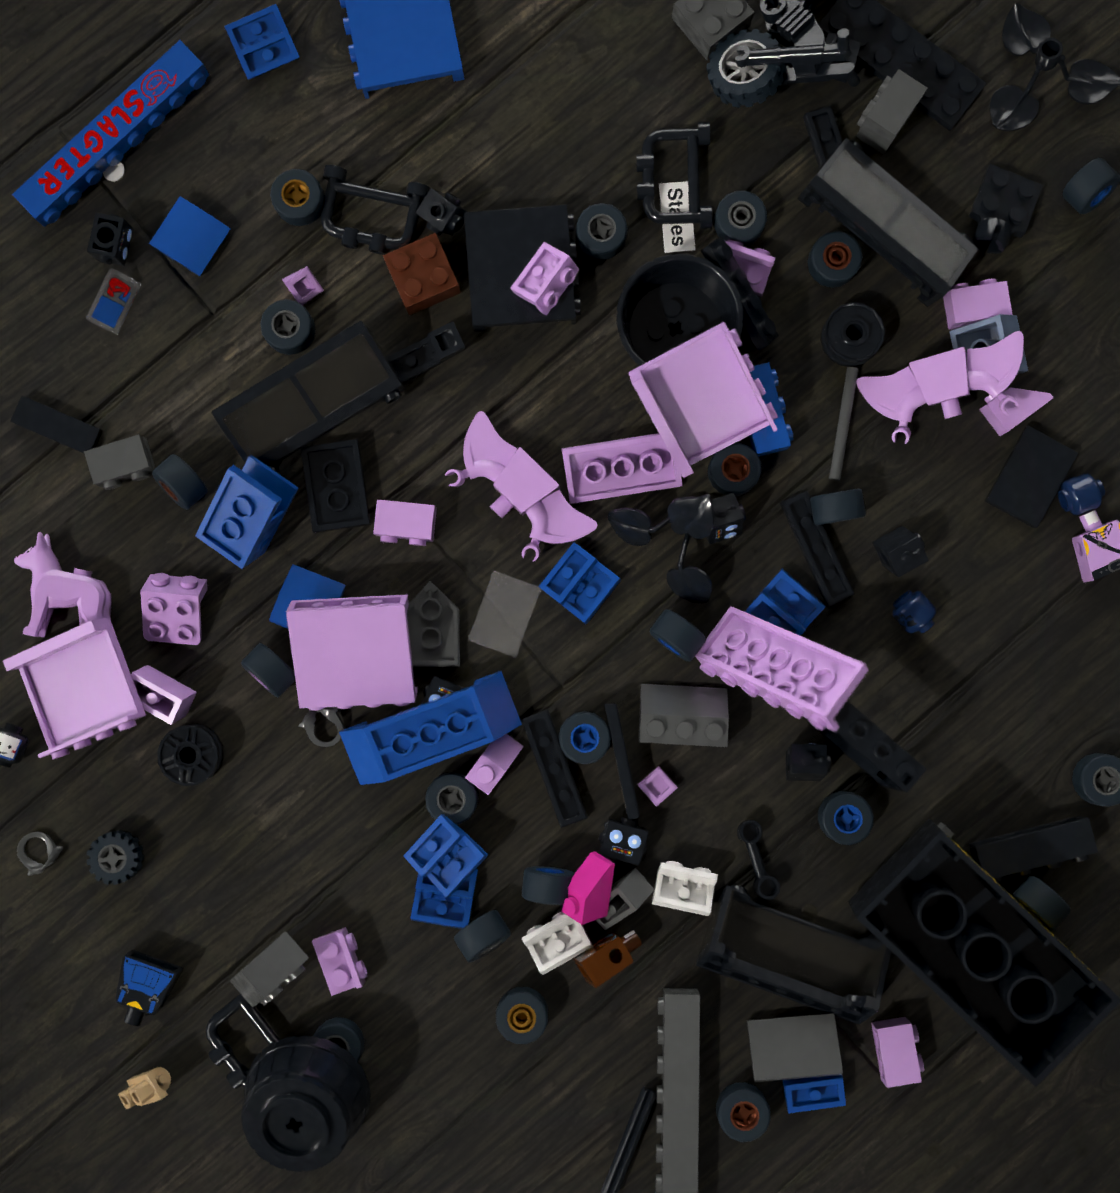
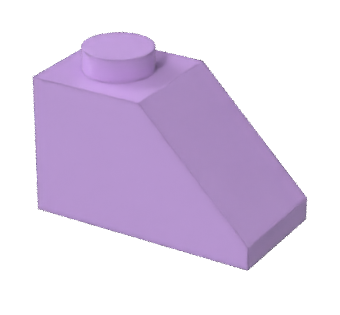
[979,387,1053,436]
[465,734,524,795]

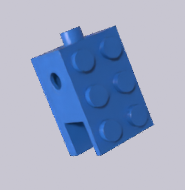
[195,455,298,569]

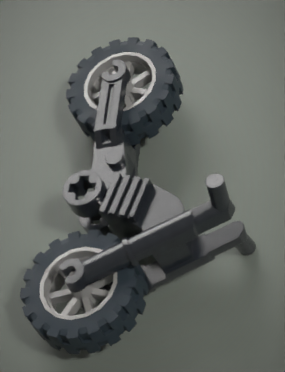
[707,0,860,108]

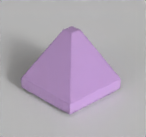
[282,267,324,305]

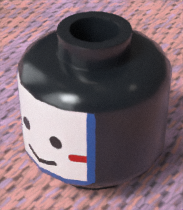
[0,723,29,768]

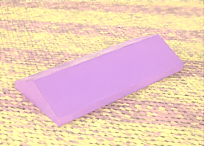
[562,433,683,504]

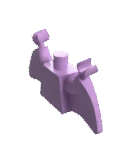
[856,331,1024,444]
[445,411,598,562]

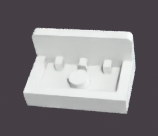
[652,861,718,916]
[521,911,593,975]

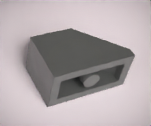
[596,868,655,930]

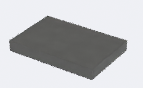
[747,1013,843,1082]

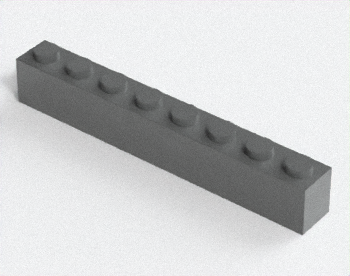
[655,988,700,1193]

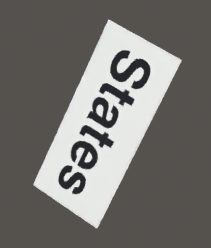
[659,181,696,253]

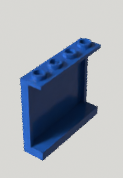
[339,0,464,99]

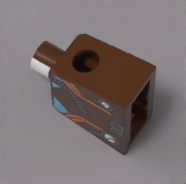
[573,930,642,988]

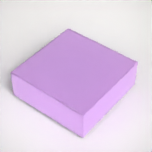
[637,765,678,807]

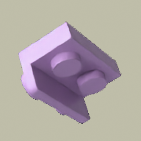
[725,240,775,297]
[510,242,579,315]
[312,927,368,996]

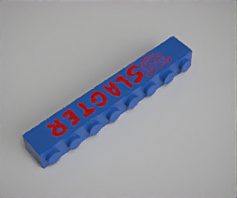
[12,40,209,227]

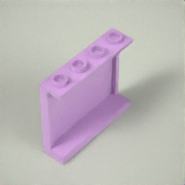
[628,322,778,478]
[286,594,418,711]
[3,617,146,760]

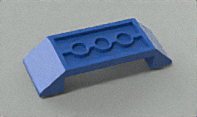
[339,671,522,785]

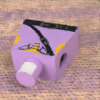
[1072,510,1120,582]

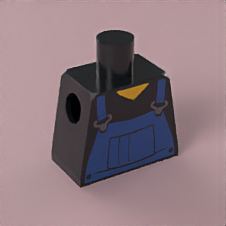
[115,950,183,1026]

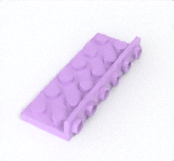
[695,606,868,732]

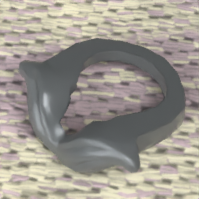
[298,707,344,747]
[17,831,63,876]

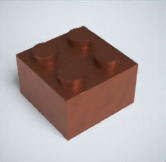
[383,233,461,316]

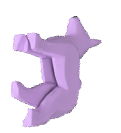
[14,532,111,638]

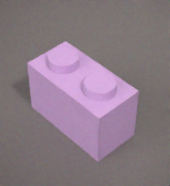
[943,279,1013,330]
[373,499,437,546]
[131,665,197,725]
[871,1017,924,1088]

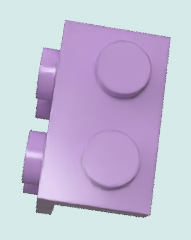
[140,573,207,645]

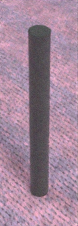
[829,367,858,481]

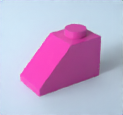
[562,851,615,925]

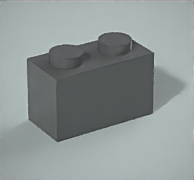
[84,434,156,490]

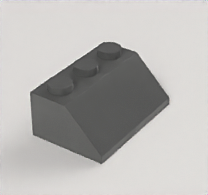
[638,684,729,747]

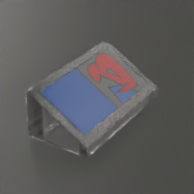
[86,268,142,335]

